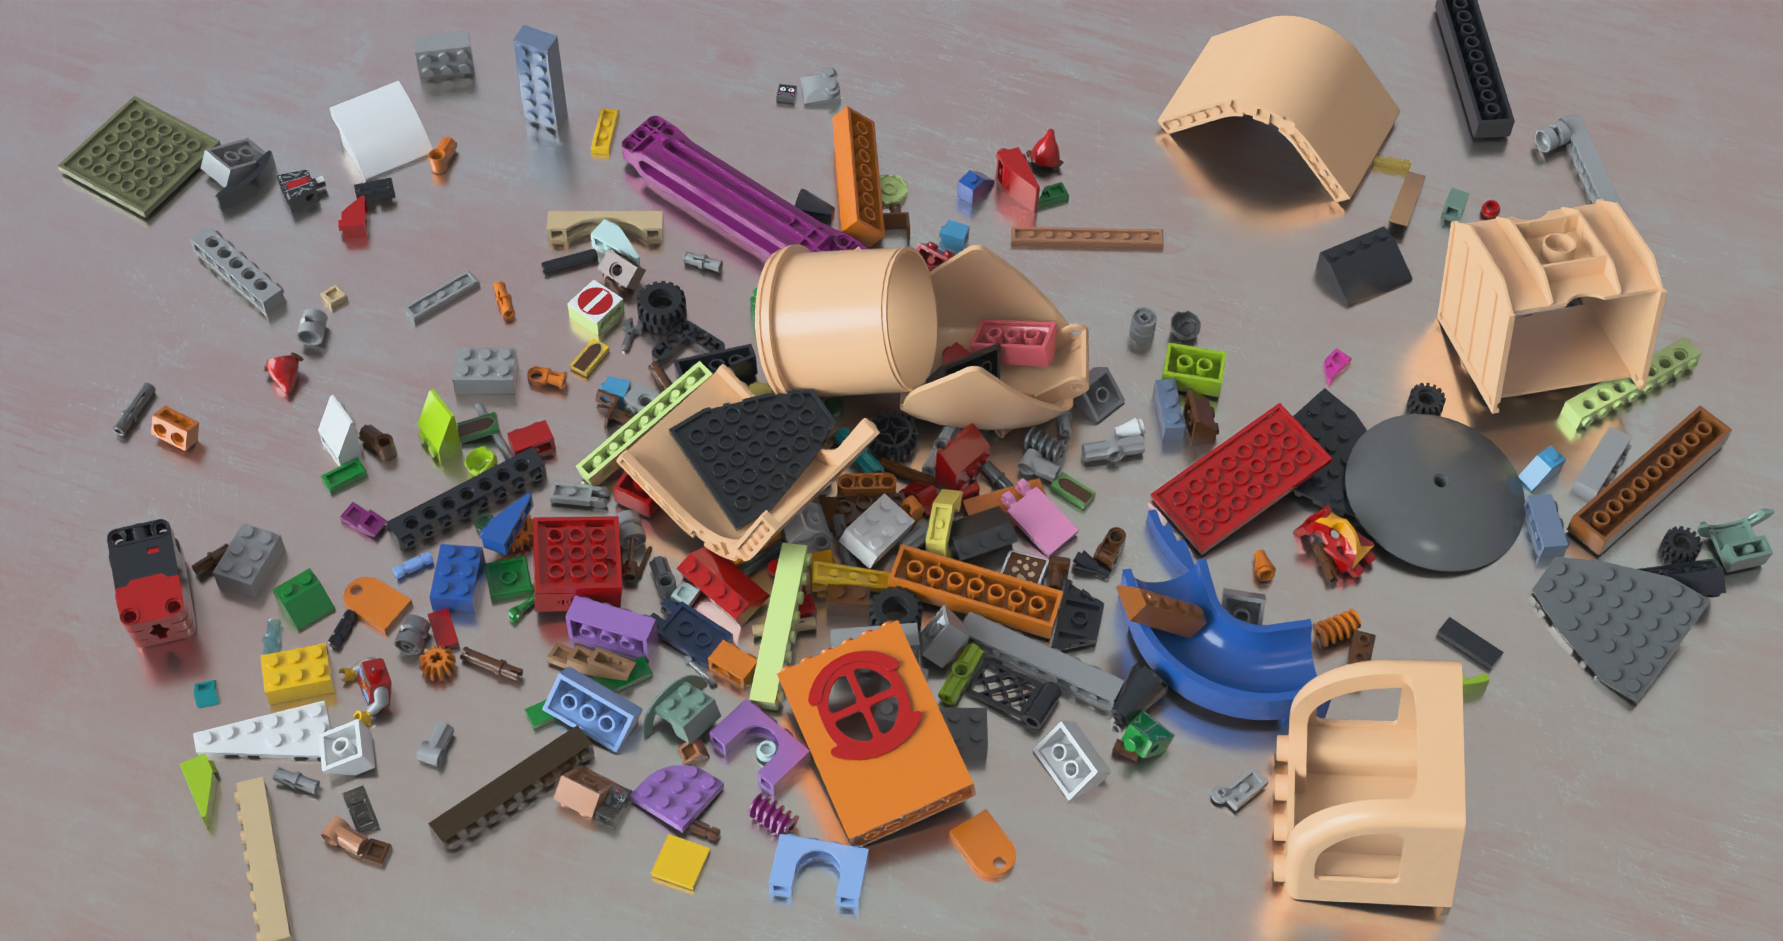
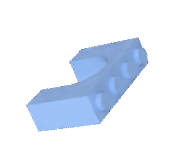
[769,833,869,908]

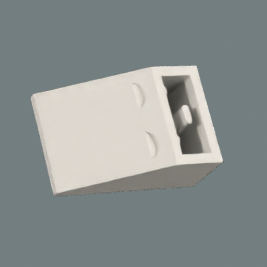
[318,395,363,466]

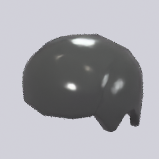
[1171,310,1201,340]

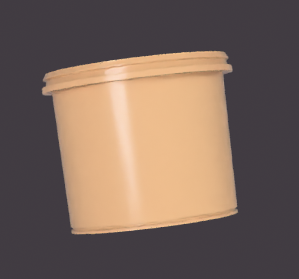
[755,244,938,398]

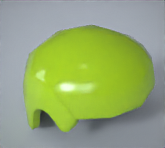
[464,446,498,476]

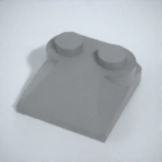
[800,67,841,107]

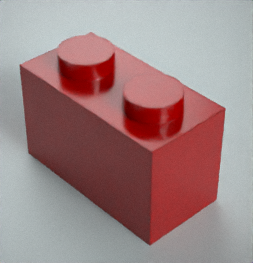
[507,420,556,456]

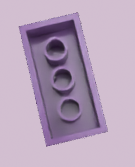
[566,595,658,662]

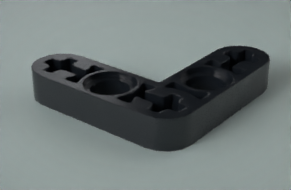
[652,320,725,365]

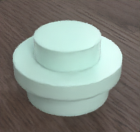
[756,740,778,762]

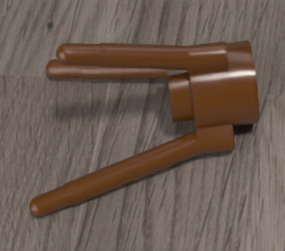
[620,537,652,582]

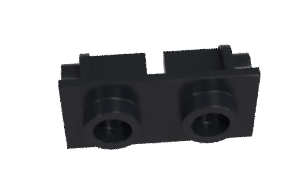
[354,177,395,202]

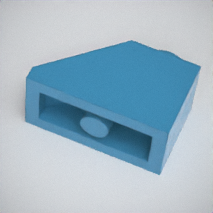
[1518,446,1566,493]

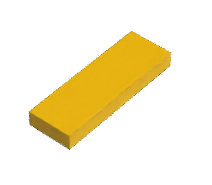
[591,108,620,155]

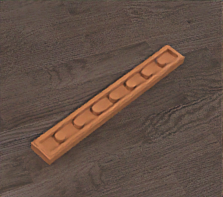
[1011,226,1164,248]

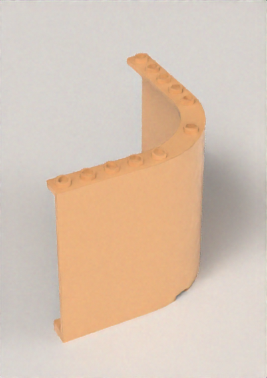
[1157,16,1401,202]
[616,364,880,561]

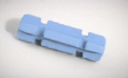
[392,552,433,579]

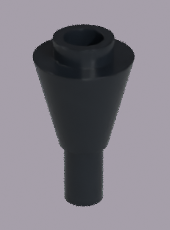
[1073,550,1111,578]

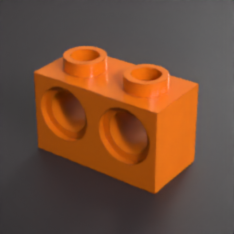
[151,405,199,451]

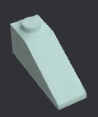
[591,219,640,266]

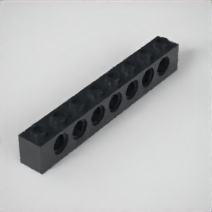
[386,447,547,551]

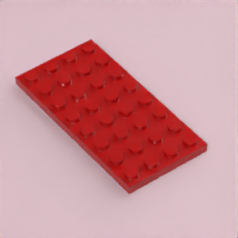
[1150,403,1332,555]

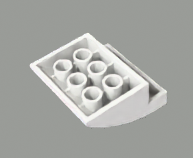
[330,81,433,182]

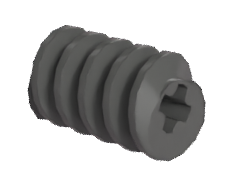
[1023,426,1068,465]

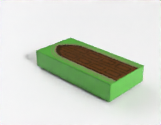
[1050,472,1096,510]

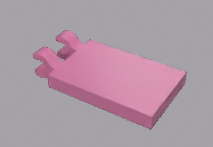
[1000,478,1079,558]

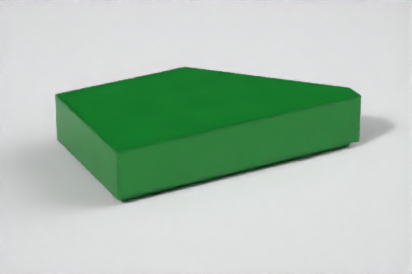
[1038,182,1069,208]

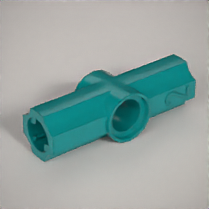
[834,427,884,473]

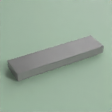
[403,270,480,324]

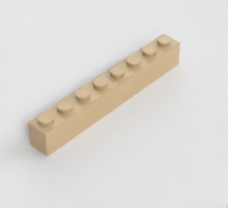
[234,777,293,941]

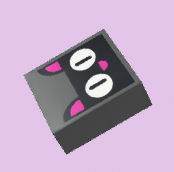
[776,84,797,103]

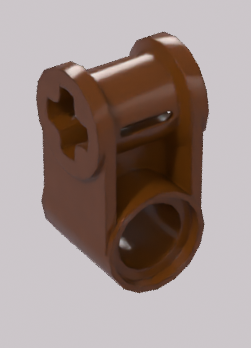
[1093,527,1126,569]

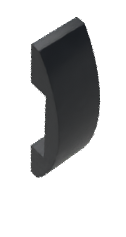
[215,150,275,210]

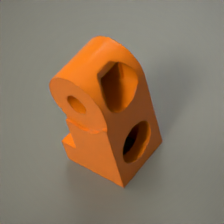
[900,495,926,533]

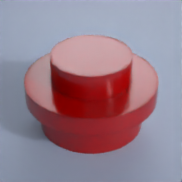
[1481,200,1501,218]

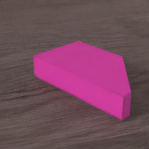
[1324,348,1352,384]

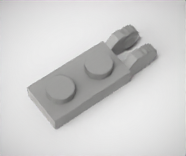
[549,481,610,508]

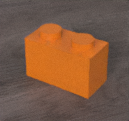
[708,640,757,689]

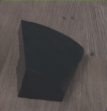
[795,188,835,224]

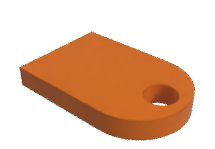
[343,577,413,634]
[949,809,1016,878]

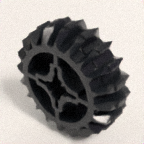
[868,411,919,462]

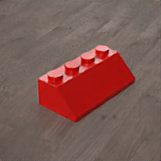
[676,547,770,627]

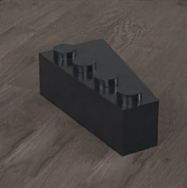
[674,344,758,381]

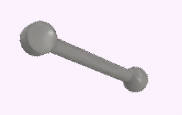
[684,655,717,686]

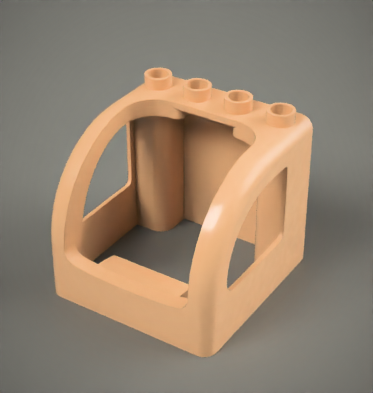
[1274,659,1466,907]

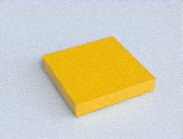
[651,834,711,890]

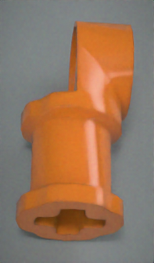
[527,366,568,389]

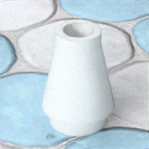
[1114,417,1145,438]

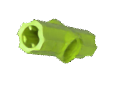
[938,643,984,705]

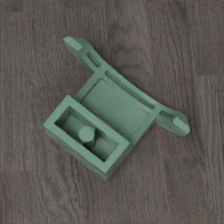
[1697,508,1775,572]
[643,675,721,744]

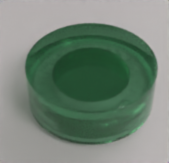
[824,397,843,417]
[474,513,494,534]

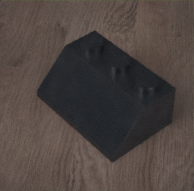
[948,506,1018,562]

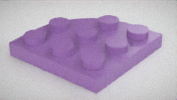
[630,765,724,833]

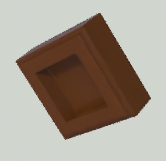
[361,838,392,867]

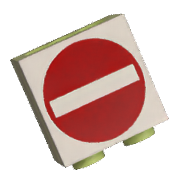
[567,280,625,336]

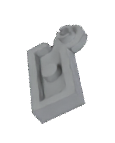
[1211,767,1268,811]

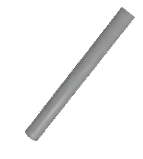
[475,403,514,460]

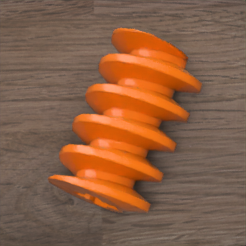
[1313,609,1361,648]

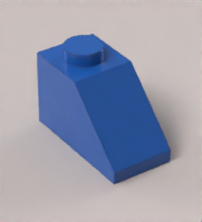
[957,170,995,205]

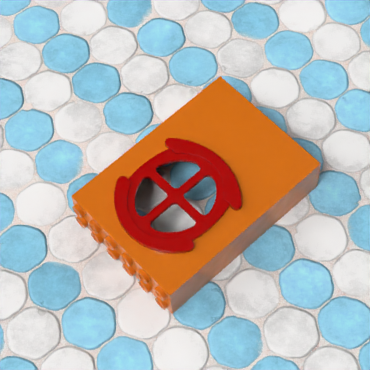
[776,620,976,846]

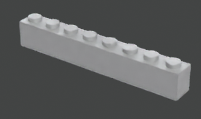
[963,611,1125,711]

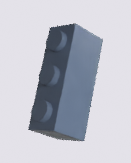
[1153,378,1185,442]
[1524,494,1569,558]

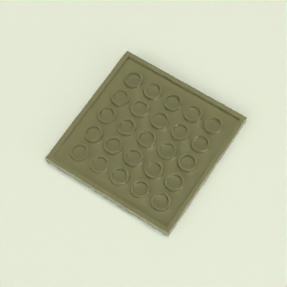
[58,96,221,218]

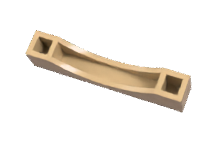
[547,210,664,241]

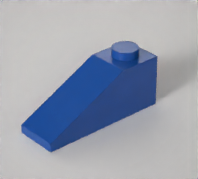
[480,493,534,555]

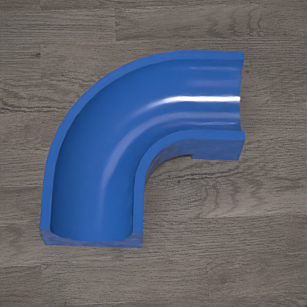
[1118,558,1331,725]

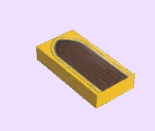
[570,339,610,377]

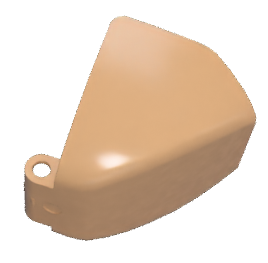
[900,245,1089,430]

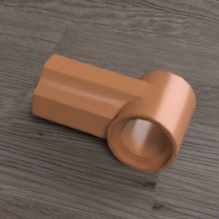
[321,816,369,856]

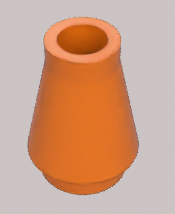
[1254,550,1276,581]

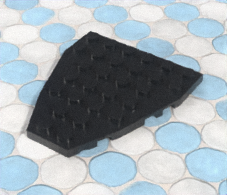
[1292,388,1367,520]
[669,389,836,531]

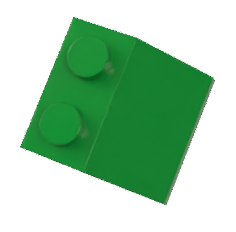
[272,568,336,632]

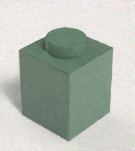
[1441,188,1470,221]

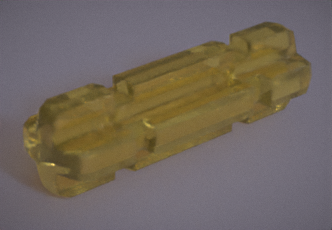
[1374,155,1411,171]

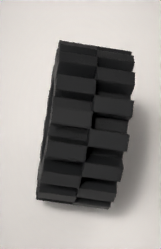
[1407,382,1446,416]
[1660,526,1702,564]

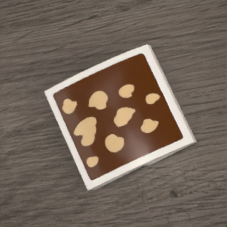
[1000,550,1049,585]

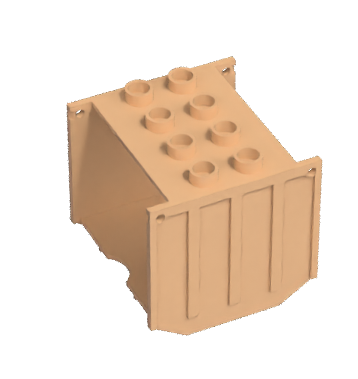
[1437,198,1667,414]

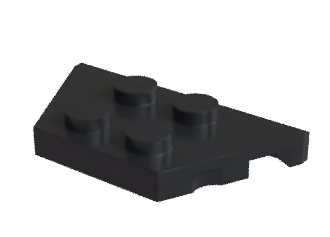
[1051,579,1105,651]

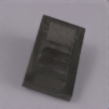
[342,785,379,834]

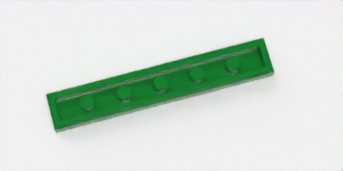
[525,656,653,730]

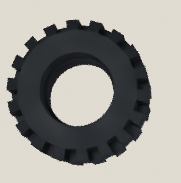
[637,281,687,334]
[869,586,922,633]

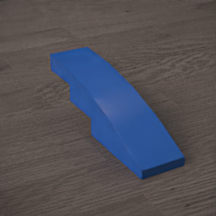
[1146,509,1195,576]

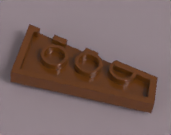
[819,492,906,532]

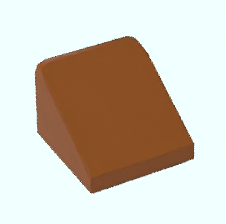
[677,738,710,766]

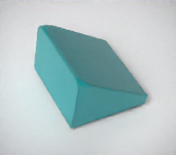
[194,680,219,708]

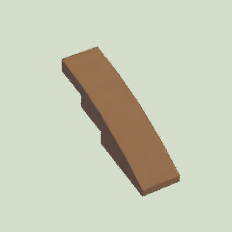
[1389,171,1426,226]
[547,642,636,681]

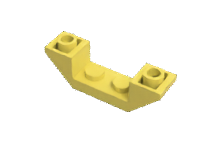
[925,489,963,558]

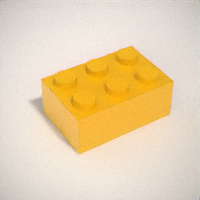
[260,643,335,705]

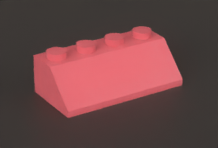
[969,319,1057,367]

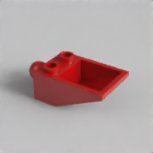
[996,147,1040,213]

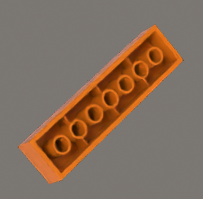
[832,106,885,248]
[888,544,1064,639]

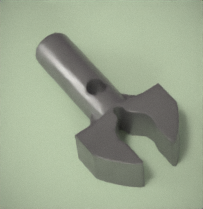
[621,317,643,351]

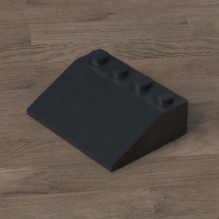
[1316,226,1413,307]

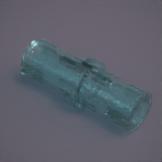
[262,619,281,655]

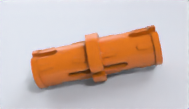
[493,281,515,318]

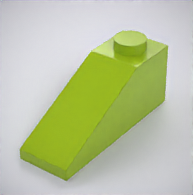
[180,753,218,828]

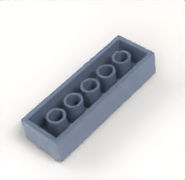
[513,25,568,129]

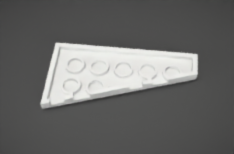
[193,700,331,760]

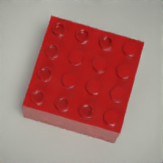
[533,516,622,612]

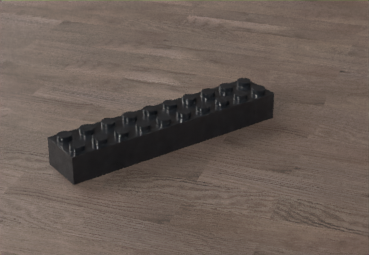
[1435,0,1515,138]

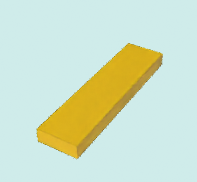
[811,561,891,592]

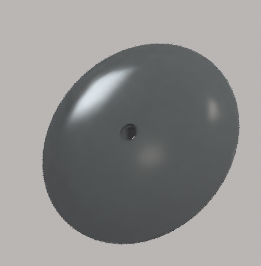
[1345,414,1525,571]

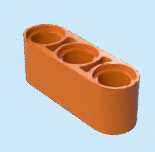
[837,473,897,496]

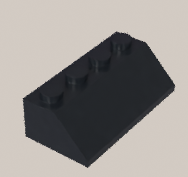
[926,343,1001,384]
[1638,559,1726,598]

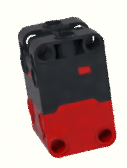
[107,519,197,648]

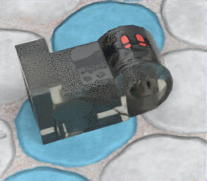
[595,784,633,829]

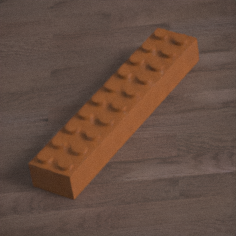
[1567,405,1732,555]

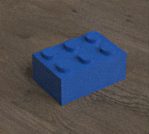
[429,544,485,614]

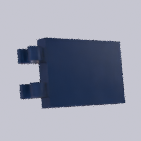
[650,598,733,668]

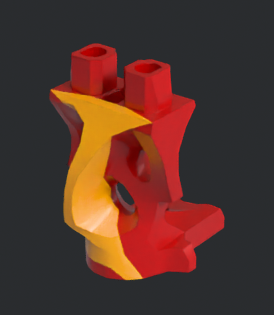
[1294,505,1377,578]

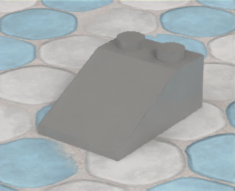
[201,138,266,187]

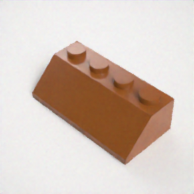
[1116,585,1207,638]

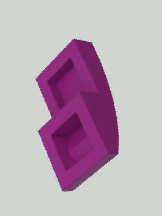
[340,502,387,537]

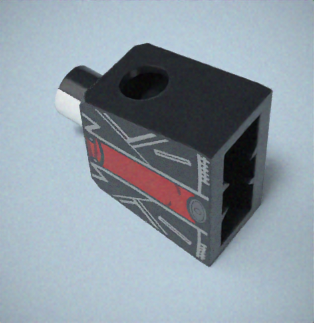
[277,170,326,213]

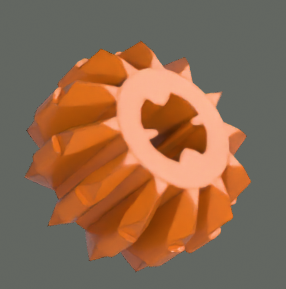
[419,644,456,682]

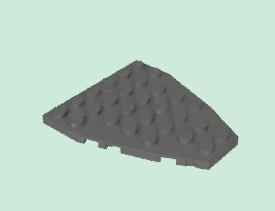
[1532,556,1710,704]

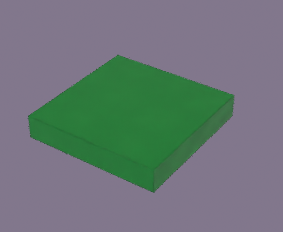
[484,556,533,602]

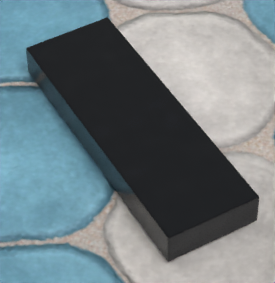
[1437,617,1504,670]

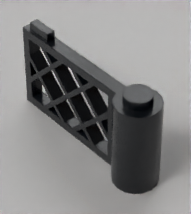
[965,657,1062,729]

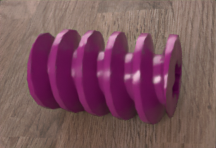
[748,792,799,837]

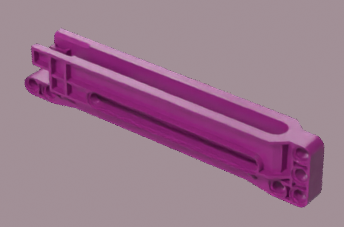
[621,116,867,258]

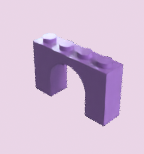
[709,699,810,796]

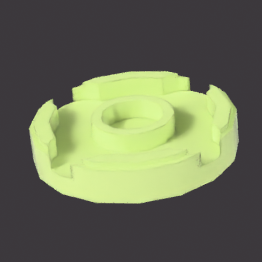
[880,174,908,207]

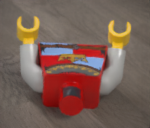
[339,657,392,725]

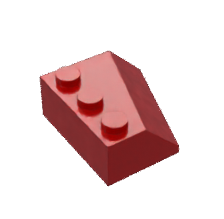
[935,423,991,491]

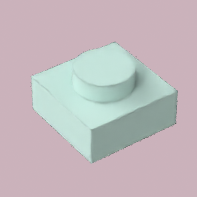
[671,581,700,607]

